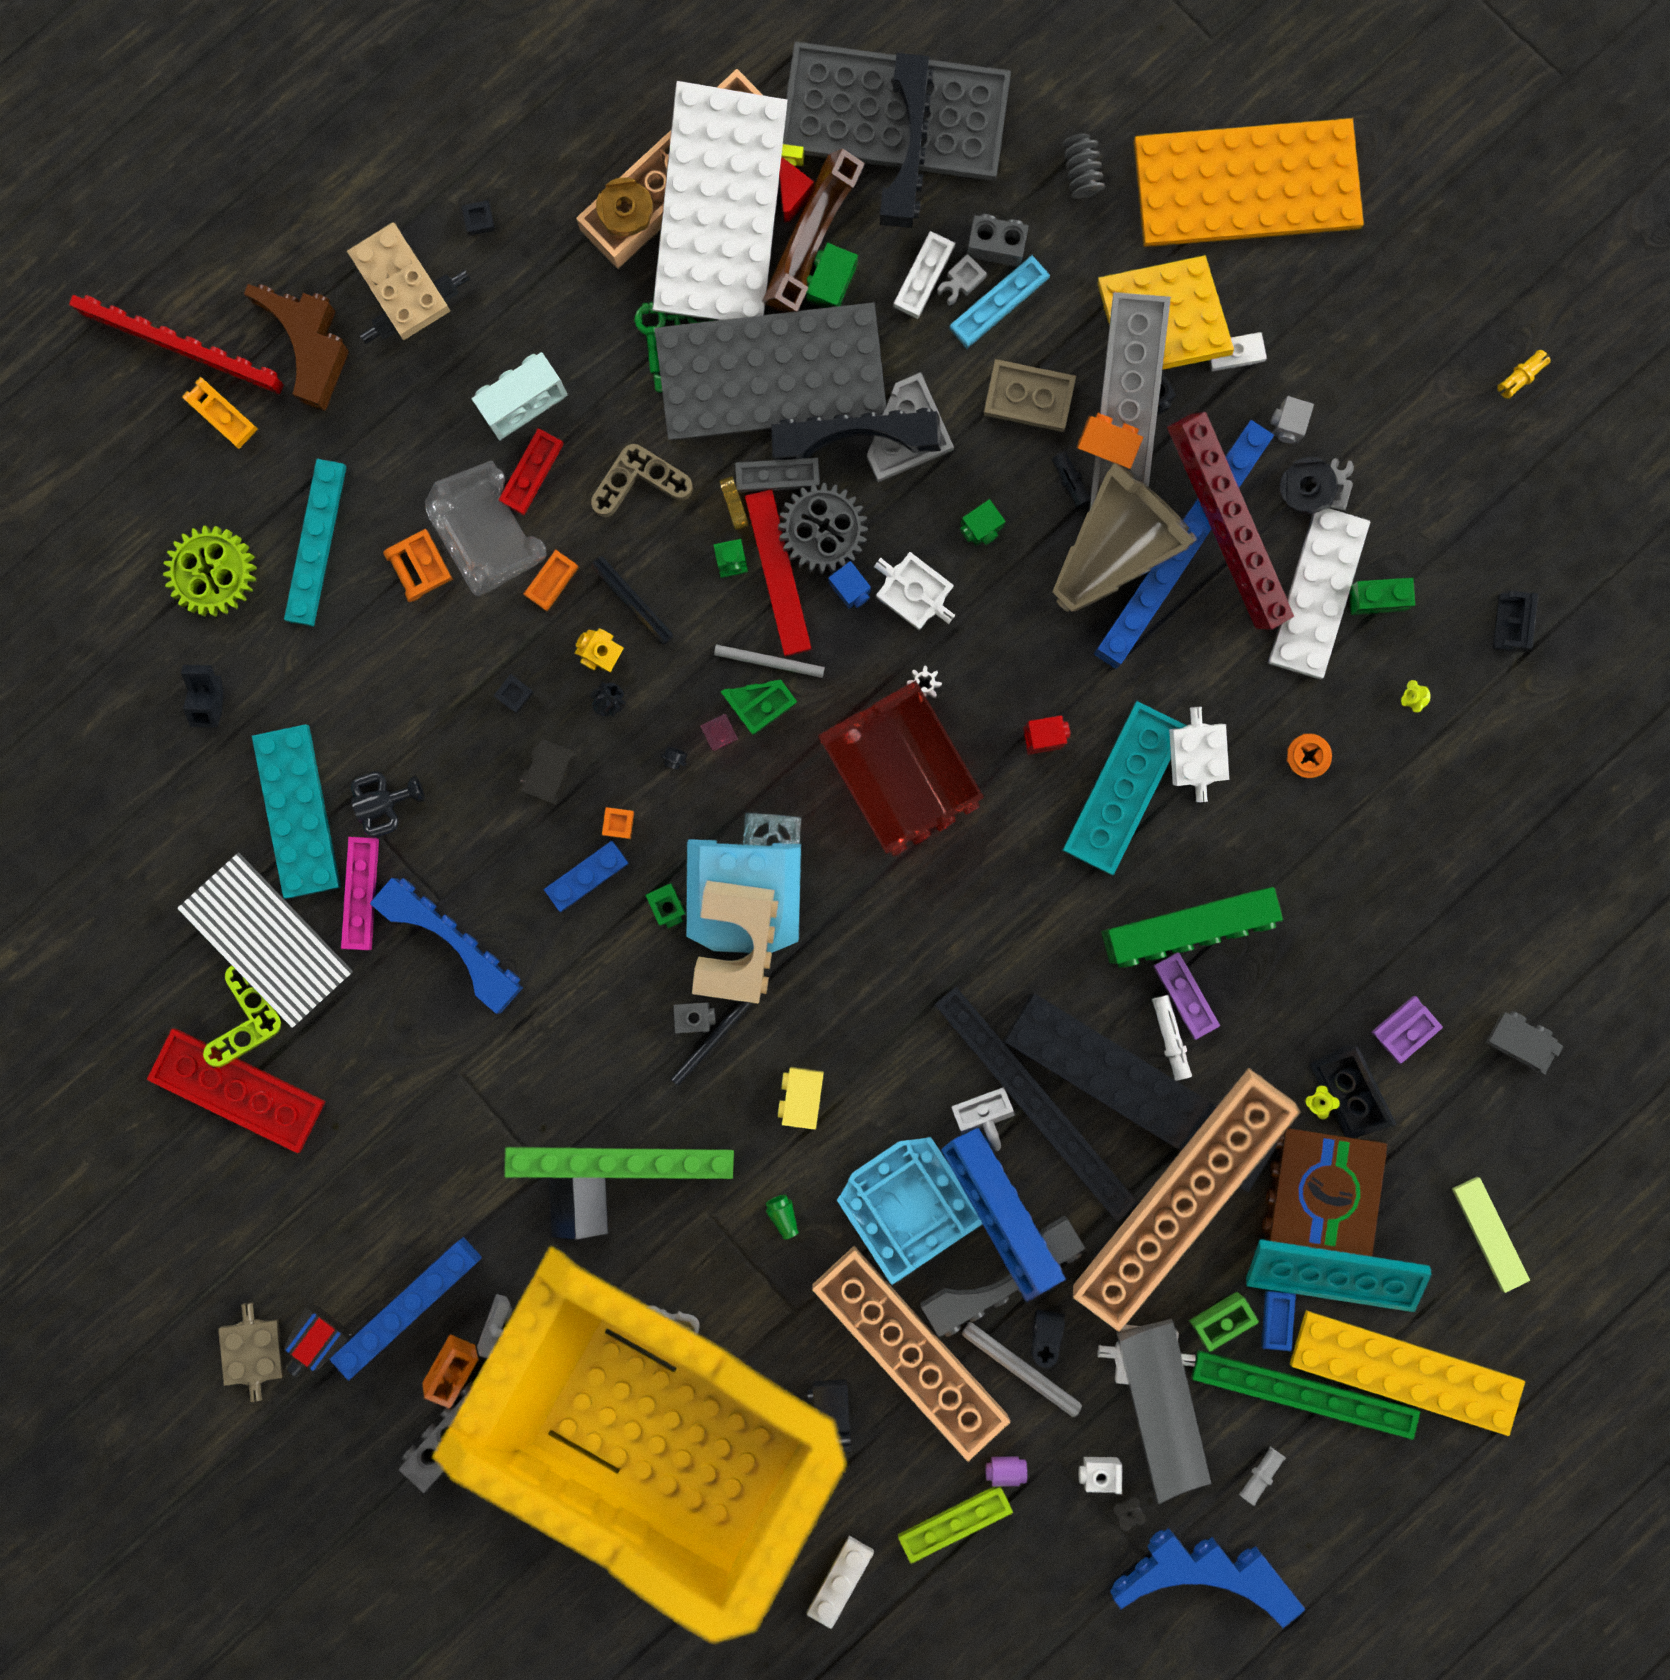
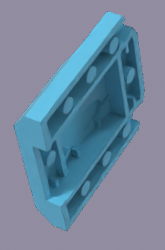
[687,839,801,953]
[837,1137,982,1285]

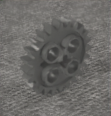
[778,483,868,574]

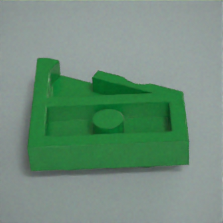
[721,680,797,735]

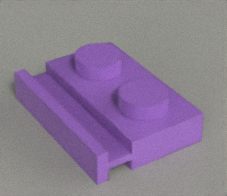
[1371,996,1443,1064]

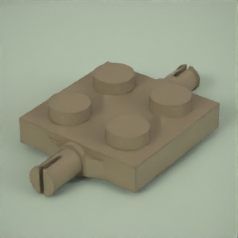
[219,1302,284,1402]

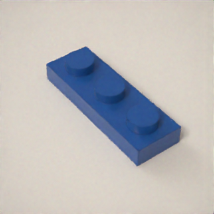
[544,841,629,912]

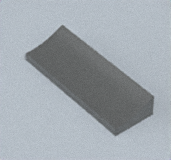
[1116,1319,1211,1504]

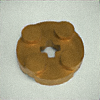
[596,178,653,236]

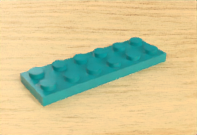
[1062,701,1186,875]
[252,724,341,899]
[1246,1240,1431,1312]

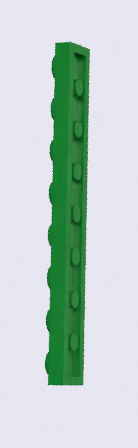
[1191,1350,1420,1439]

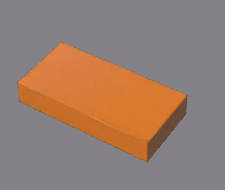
[524,550,579,611]

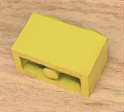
[778,1067,824,1130]

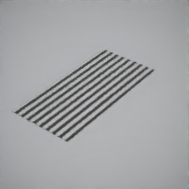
[178,852,353,1028]

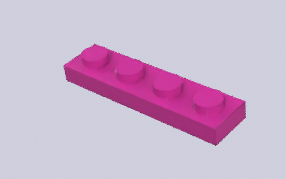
[341,837,379,950]

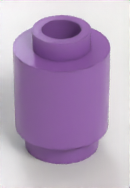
[985,1456,1027,1487]

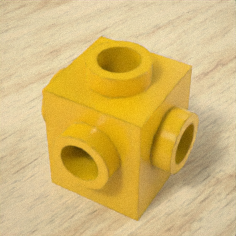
[575,628,624,672]

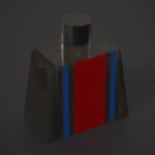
[284,1303,356,1377]

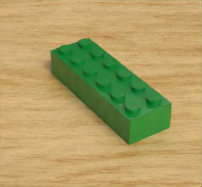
[1101,887,1283,968]

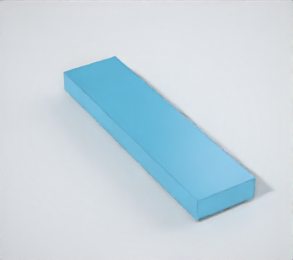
[949,255,1050,348]

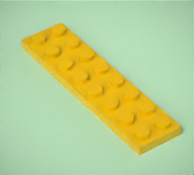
[1290,1310,1525,1436]

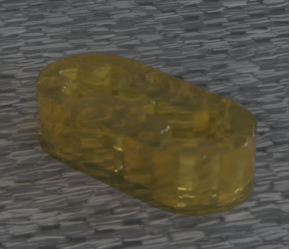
[719,476,748,530]

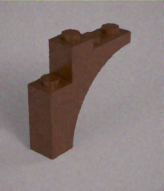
[244,284,349,411]

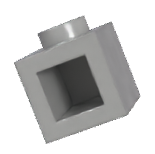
[1271,396,1314,443]

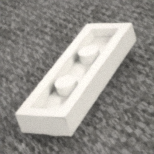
[893,231,955,319]
[807,1536,874,1629]

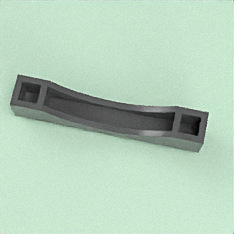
[920,1216,1085,1337]

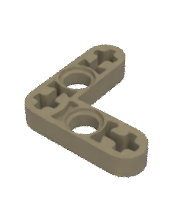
[591,444,693,517]

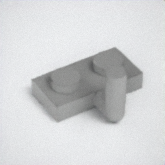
[952,1087,1015,1151]
[477,1294,512,1358]

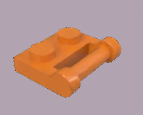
[383,529,453,602]

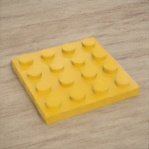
[1098,256,1234,370]

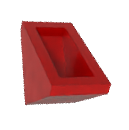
[779,158,814,222]

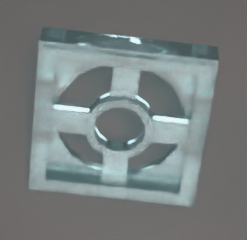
[743,813,801,846]

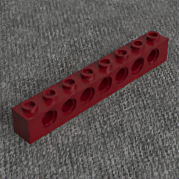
[1167,412,1294,630]

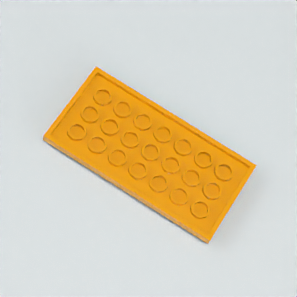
[1134,118,1364,247]

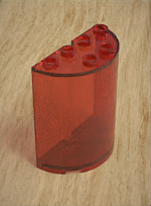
[818,680,984,857]

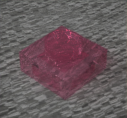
[701,714,738,752]

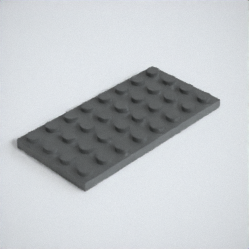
[783,42,1011,181]
[655,302,886,441]

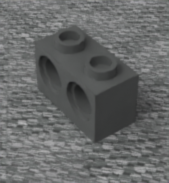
[967,214,1029,267]

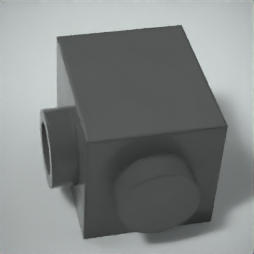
[674,1002,716,1033]

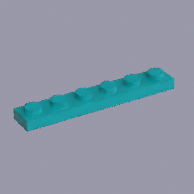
[284,459,346,627]

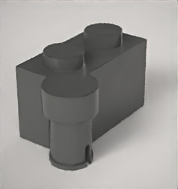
[1485,1011,1563,1075]

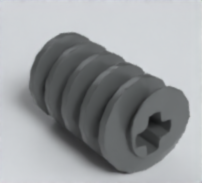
[1063,134,1105,199]

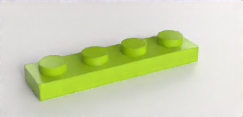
[898,1486,1013,1564]

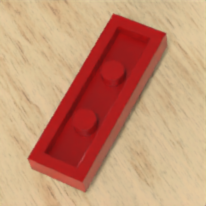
[498,428,564,515]

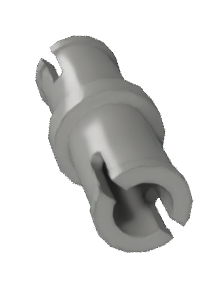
[1239,1447,1286,1506]

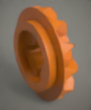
[1287,734,1332,778]

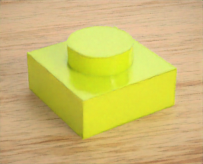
[781,144,804,167]

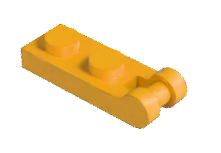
[182,377,257,448]

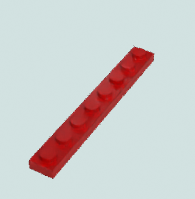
[69,295,284,395]

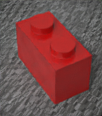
[1023,715,1070,755]

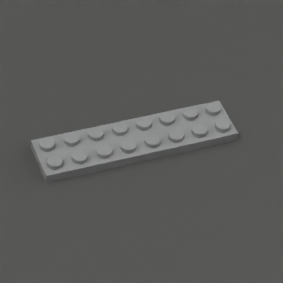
[1089,292,1171,512]

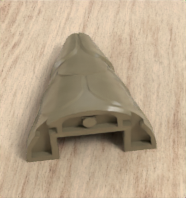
[1053,463,1196,612]

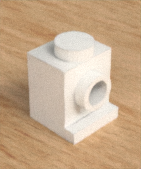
[1079,1457,1122,1494]

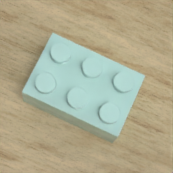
[471,352,568,441]

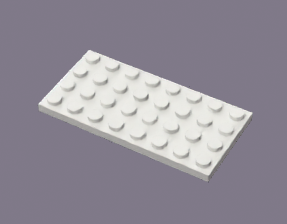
[652,81,787,321]

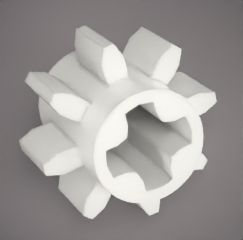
[907,666,942,702]

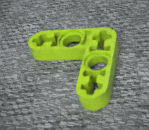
[203,965,281,1068]

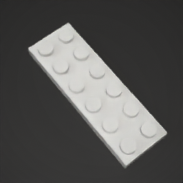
[1268,508,1370,680]

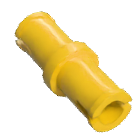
[1497,350,1550,399]

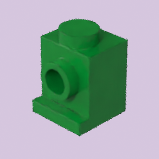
[714,539,748,578]
[646,883,687,928]

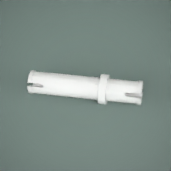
[1152,995,1192,1080]

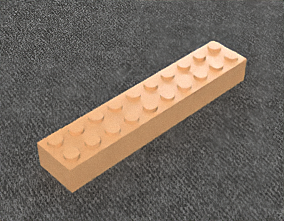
[1073,1068,1299,1331]

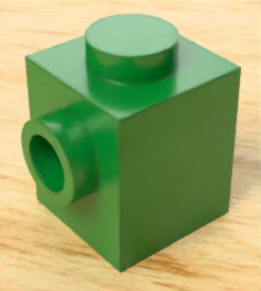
[960,499,1006,546]

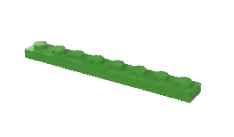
[504,1147,734,1179]

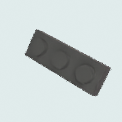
[735,458,820,493]

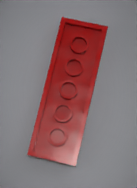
[147,1028,326,1153]

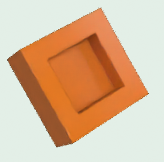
[602,807,634,839]

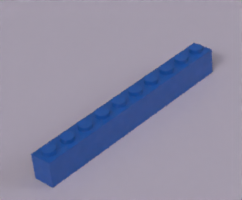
[1094,420,1274,669]

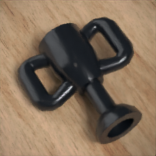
[351,771,426,838]

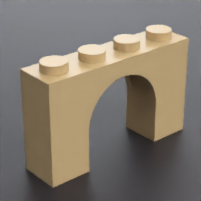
[692,880,778,1004]

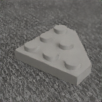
[867,373,954,482]

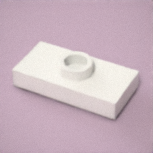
[1209,332,1267,371]

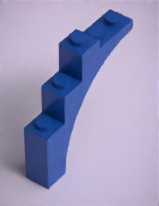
[1110,1528,1305,1628]

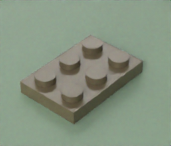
[983,359,1076,432]

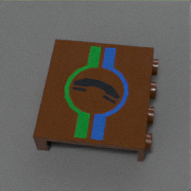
[1262,1127,1388,1257]

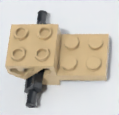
[347,222,471,345]

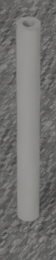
[714,645,825,678]

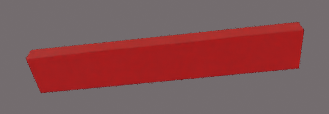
[745,489,811,656]

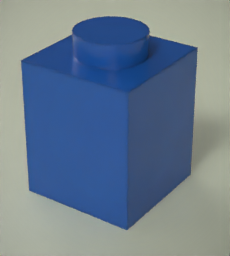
[828,561,871,609]

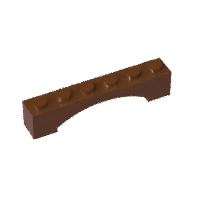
[762,148,865,313]

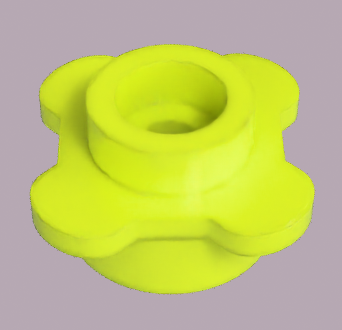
[1401,680,1430,712]
[1306,1085,1340,1119]

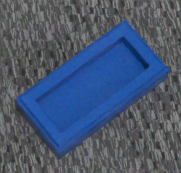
[1261,1290,1296,1351]

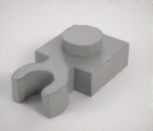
[937,254,987,305]
[1330,458,1354,510]

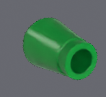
[766,1194,799,1239]

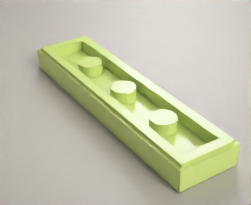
[1452,1177,1530,1293]

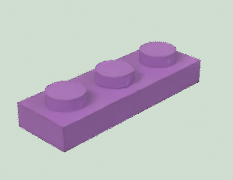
[1153,953,1220,1039]

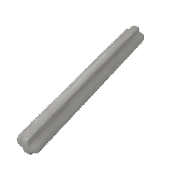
[962,1322,1082,1417]

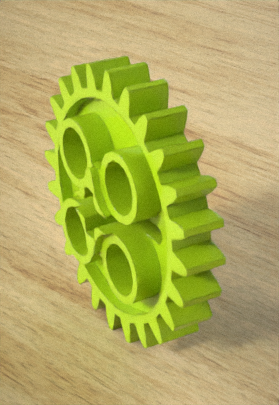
[163,526,257,617]

